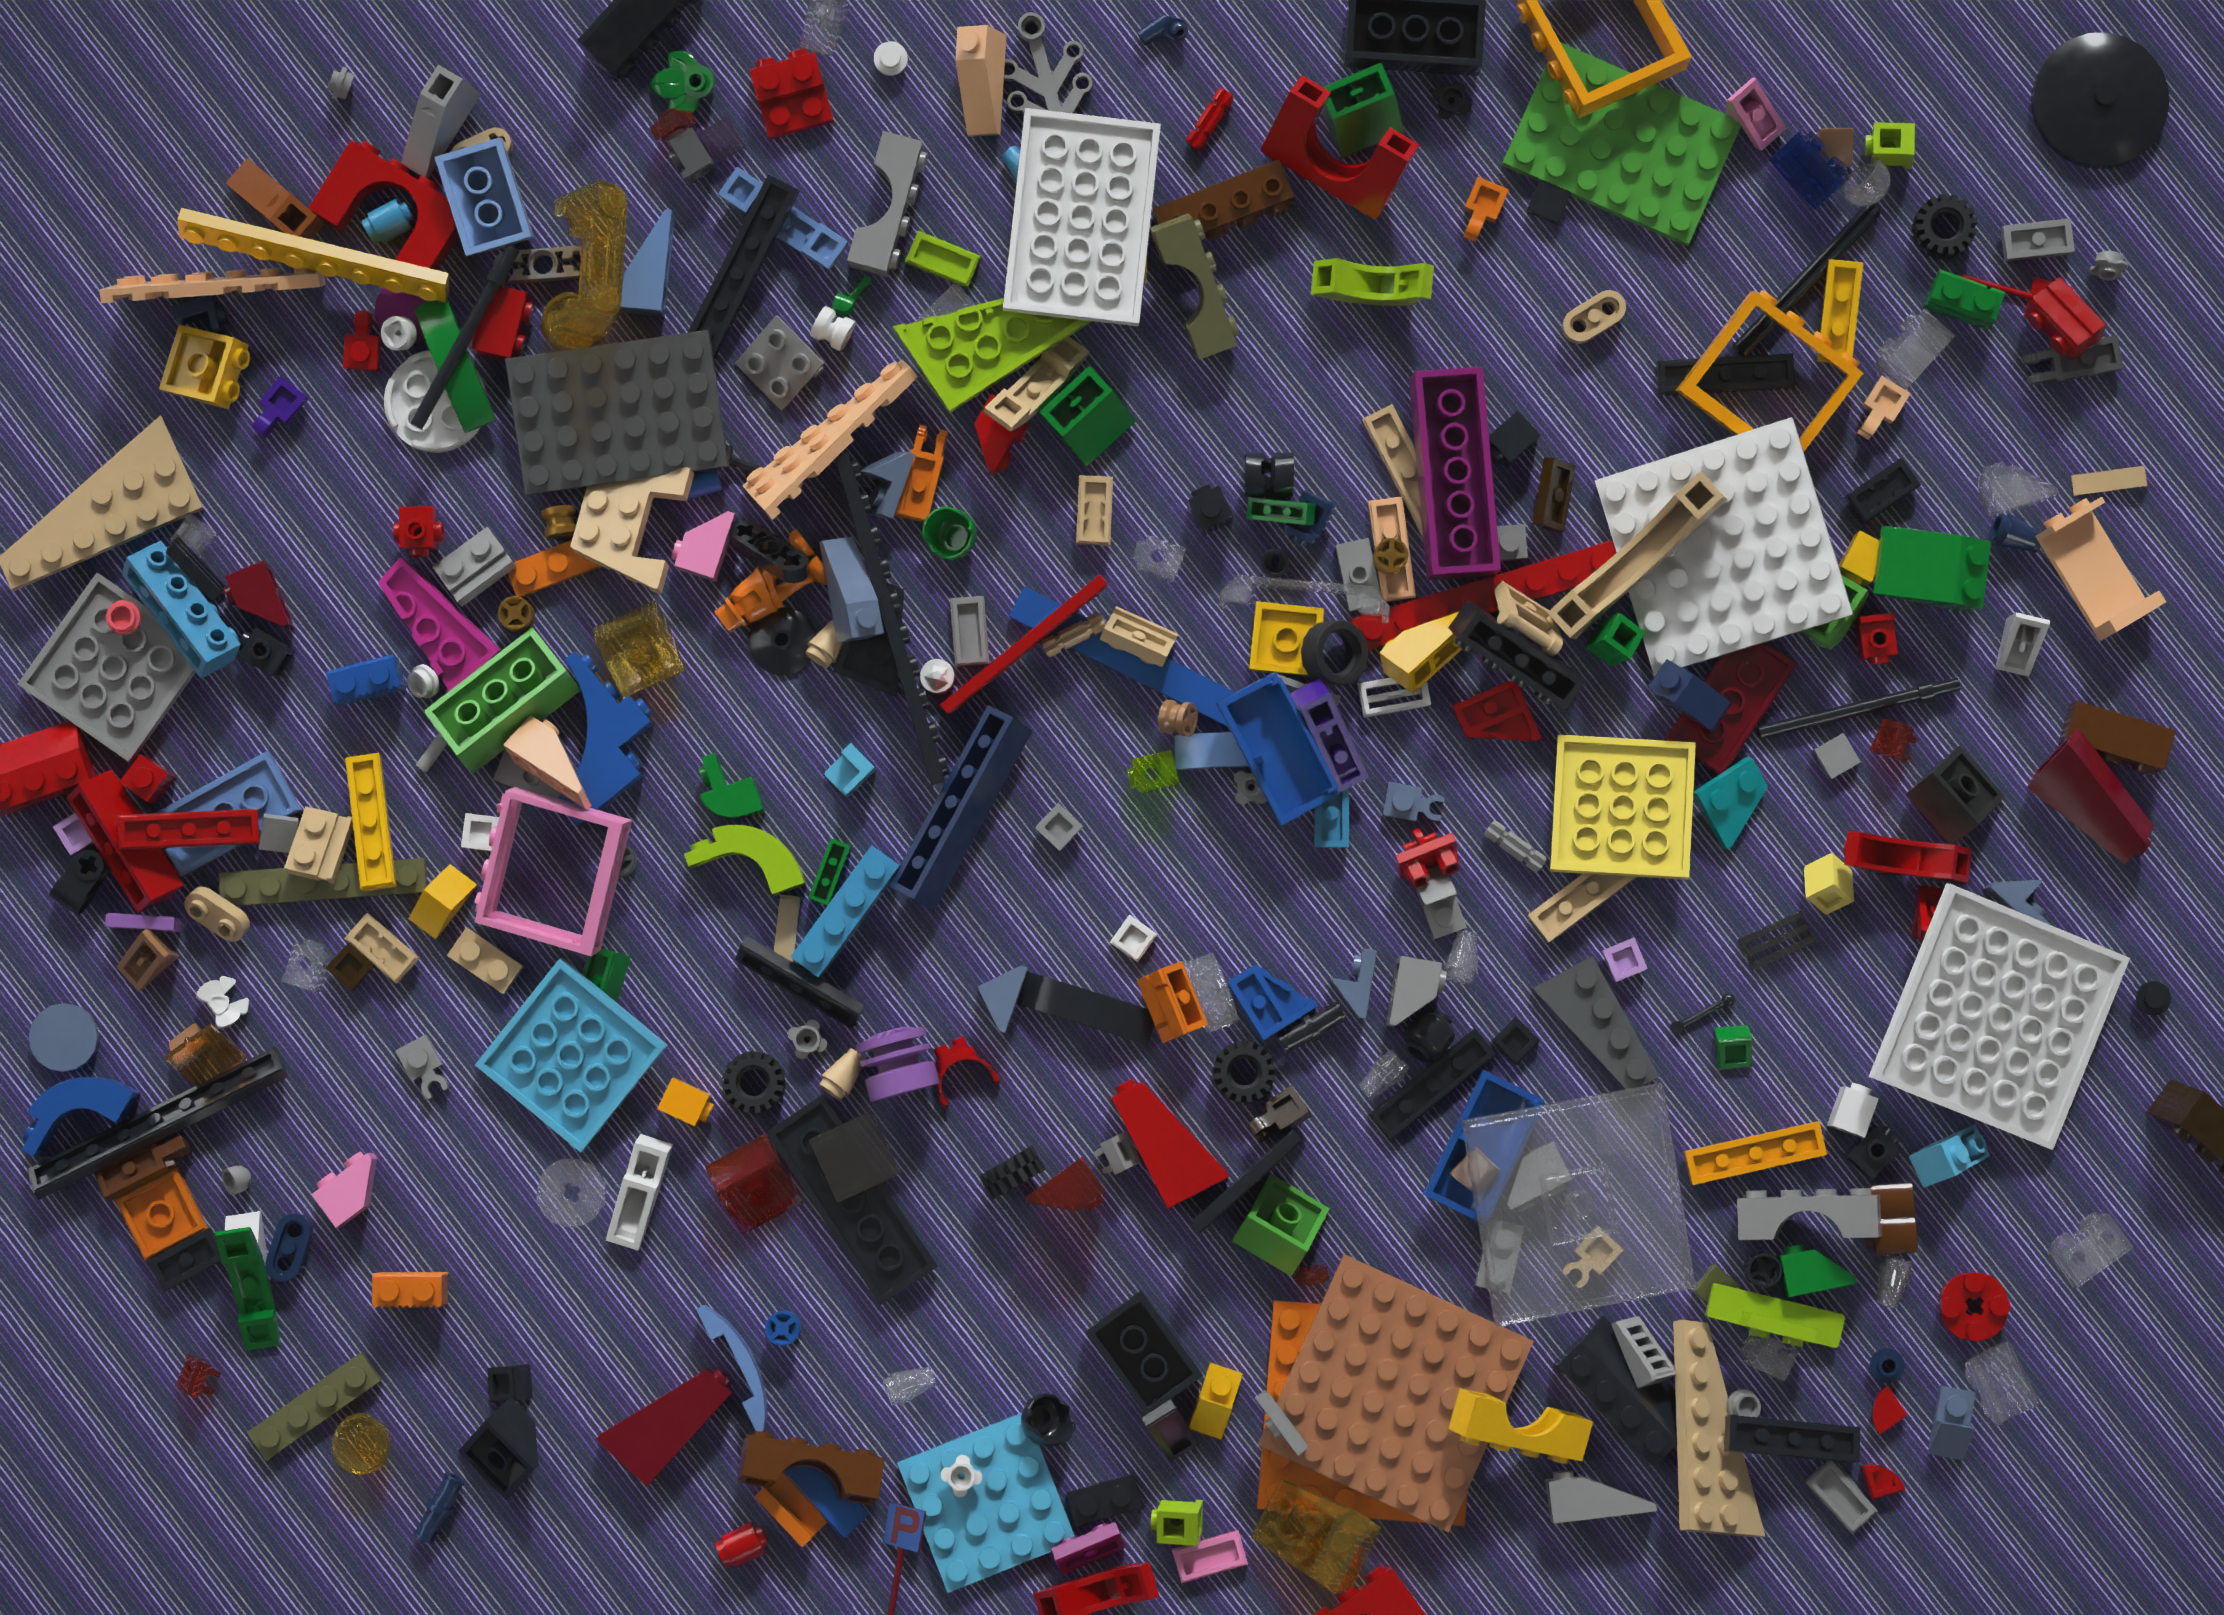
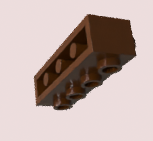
[1153,159,1295,242]

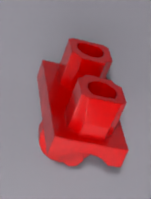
[1395,828,1459,888]

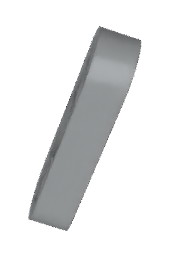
[493,246,594,284]

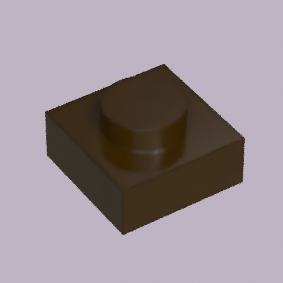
[325,943,375,991]

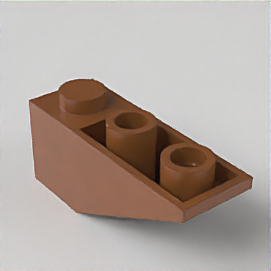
[225,158,324,239]

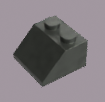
[1906,745,2005,845]

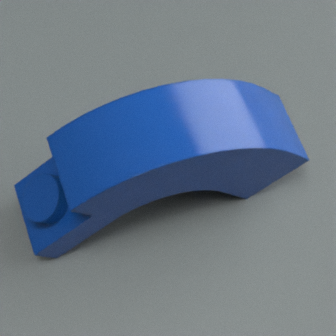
[21,1077,141,1156]

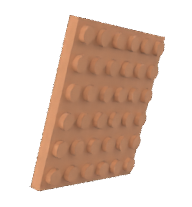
[1258,1254,1534,1532]

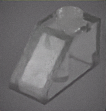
[1975,462,2059,518]

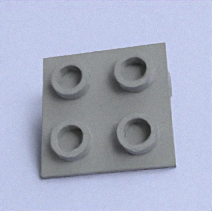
[735,315,824,411]

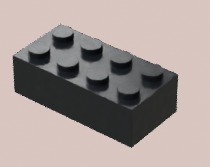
[1344,0,1486,76]

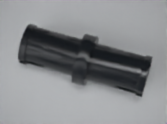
[1277,1001,1347,1054]

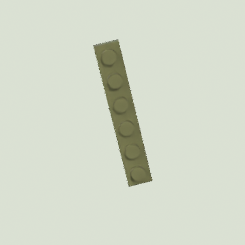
[219,858,428,906]

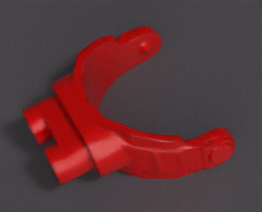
[933,1036,1001,1108]

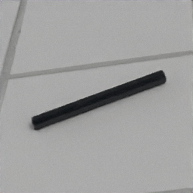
[1733,202,1881,356]

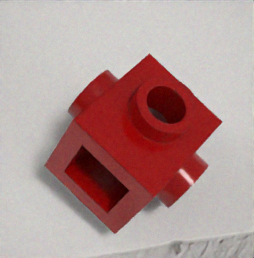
[393,506,444,558]

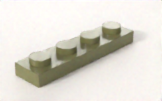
[246,1352,382,1461]

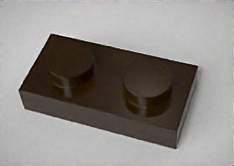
[1532,457,1576,532]

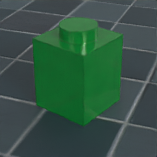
[1585,612,1645,667]

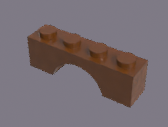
[737,1431,885,1506]

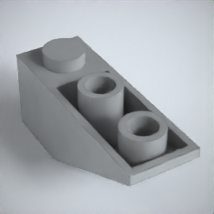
[401,65,481,178]

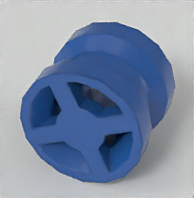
[765,1310,801,1346]

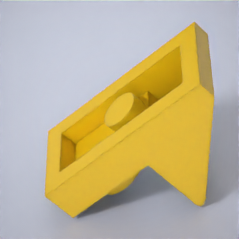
[1189,1362,1243,1439]

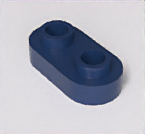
[266,1213,313,1281]

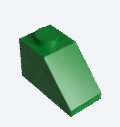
[1775,1243,1857,1297]

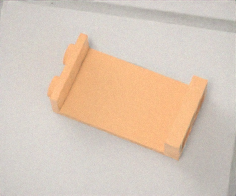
[2035,497,2166,642]

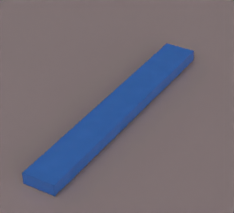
[1009,586,1235,728]

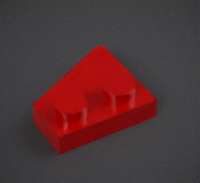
[1452,680,1542,742]

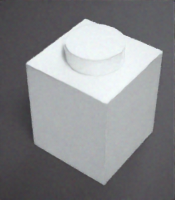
[1827,1083,1879,1138]

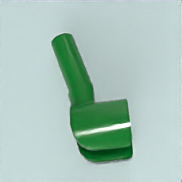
[832,275,872,316]

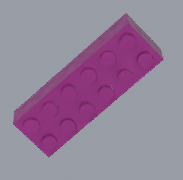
[1409,367,1501,581]

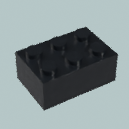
[1085,1290,1203,1415]

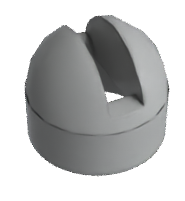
[222,1165,251,1195]

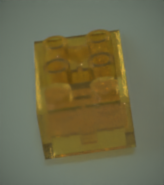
[1251,1479,1382,1594]

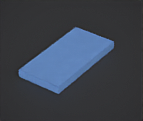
[155,750,303,878]

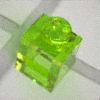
[1126,750,1179,795]

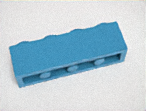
[791,845,900,978]

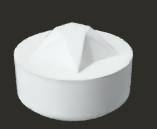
[381,316,417,350]
[920,659,955,694]

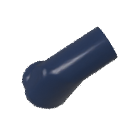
[1136,15,1188,46]

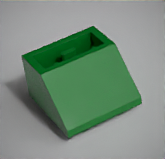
[1321,63,1404,159]
[1039,366,1136,468]

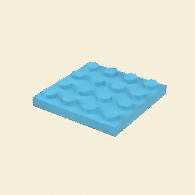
[475,958,668,1153]
[897,1413,1075,1593]

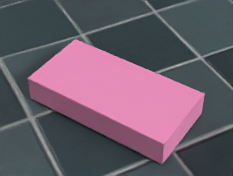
[1172,1530,1248,1584]

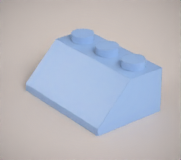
[434,137,534,256]

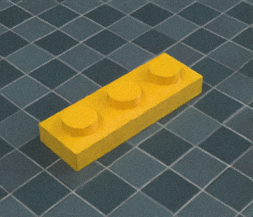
[1817,259,1863,363]

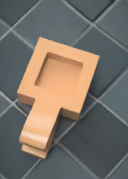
[1857,376,1911,440]

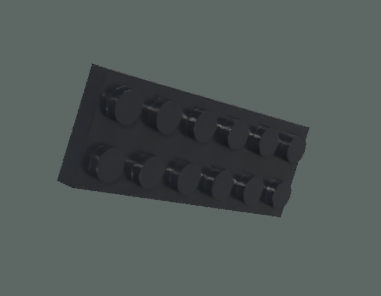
[766,1094,938,1305]

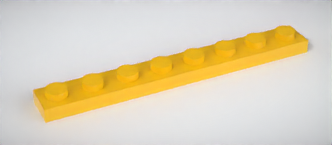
[177,208,449,303]

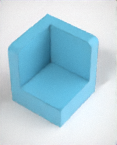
[824,743,876,798]

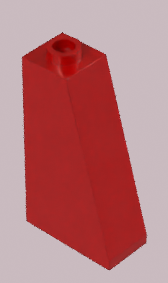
[1111,1079,1229,1208]

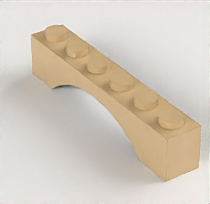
[1547,471,1728,640]

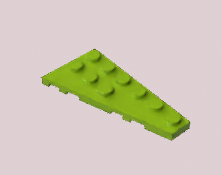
[893,298,1092,414]

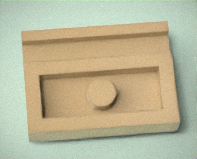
[1100,606,1178,667]
[284,806,353,884]

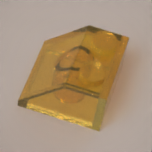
[593,600,685,698]

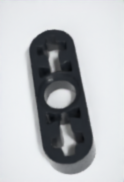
[730,520,809,583]

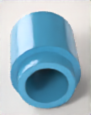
[361,198,415,245]

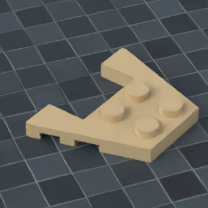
[570,467,694,594]

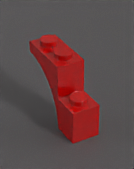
[1843,831,1972,883]

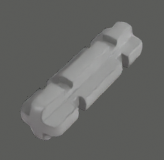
[1484,821,1547,872]

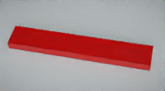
[940,574,1109,714]

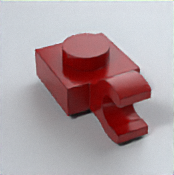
[343,310,381,372]

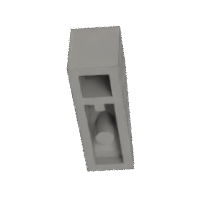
[1545,1470,1657,1524]

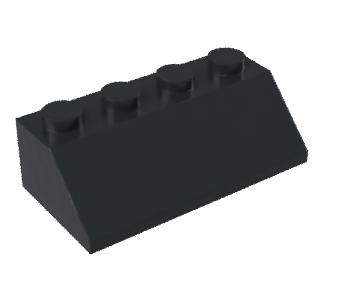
[577,0,698,83]
[1553,1315,1677,1467]

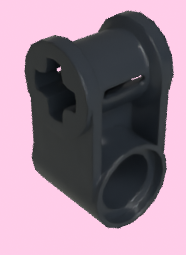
[49,850,110,916]

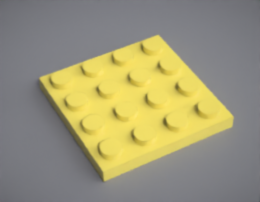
[1550,735,1696,880]

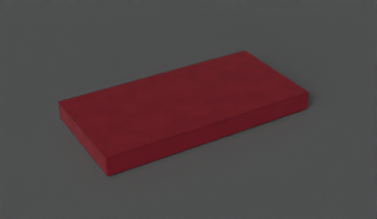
[1664,642,1798,775]

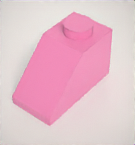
[671,511,737,582]

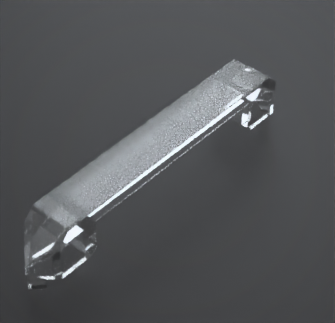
[1219,575,1390,623]

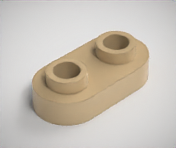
[1562,290,1626,344]
[184,887,250,942]

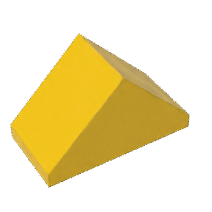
[408,864,478,939]

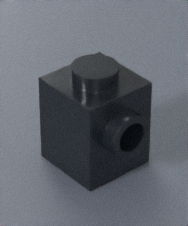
[1187,484,1234,536]

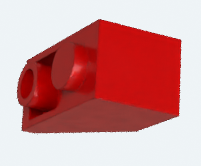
[975,394,1030,477]

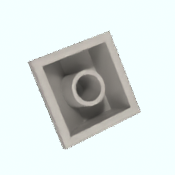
[1385,956,1447,1027]

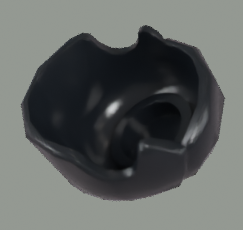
[1021,1393,1076,1447]

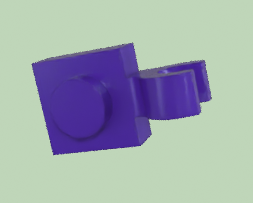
[251,375,309,438]

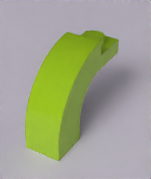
[1311,258,1434,306]
[684,825,807,896]

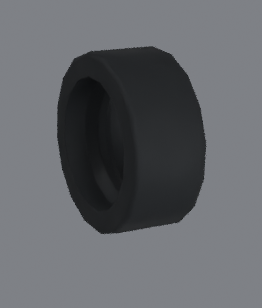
[1301,620,1368,686]

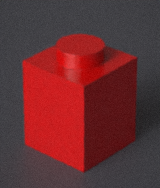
[119,754,176,805]

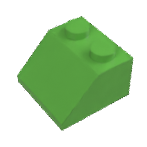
[1232,1173,1330,1276]

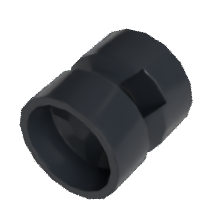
[1245,452,1294,497]

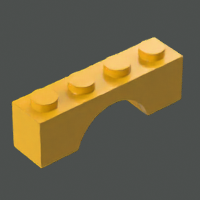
[1448,1388,1593,1464]

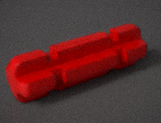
[1186,88,1234,151]

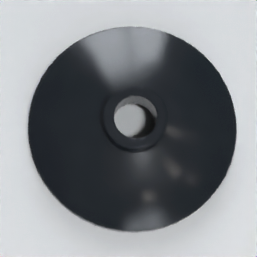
[749,607,816,676]

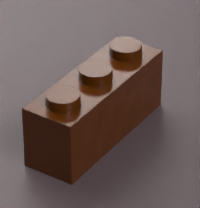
[2058,701,2176,776]

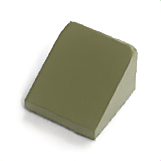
[1691,1264,1740,1304]

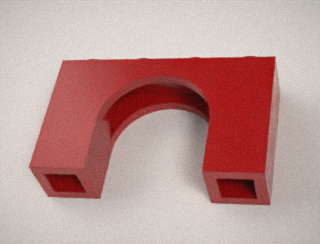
[1260,75,1419,220]
[308,140,459,271]
[1313,1565,1426,1615]

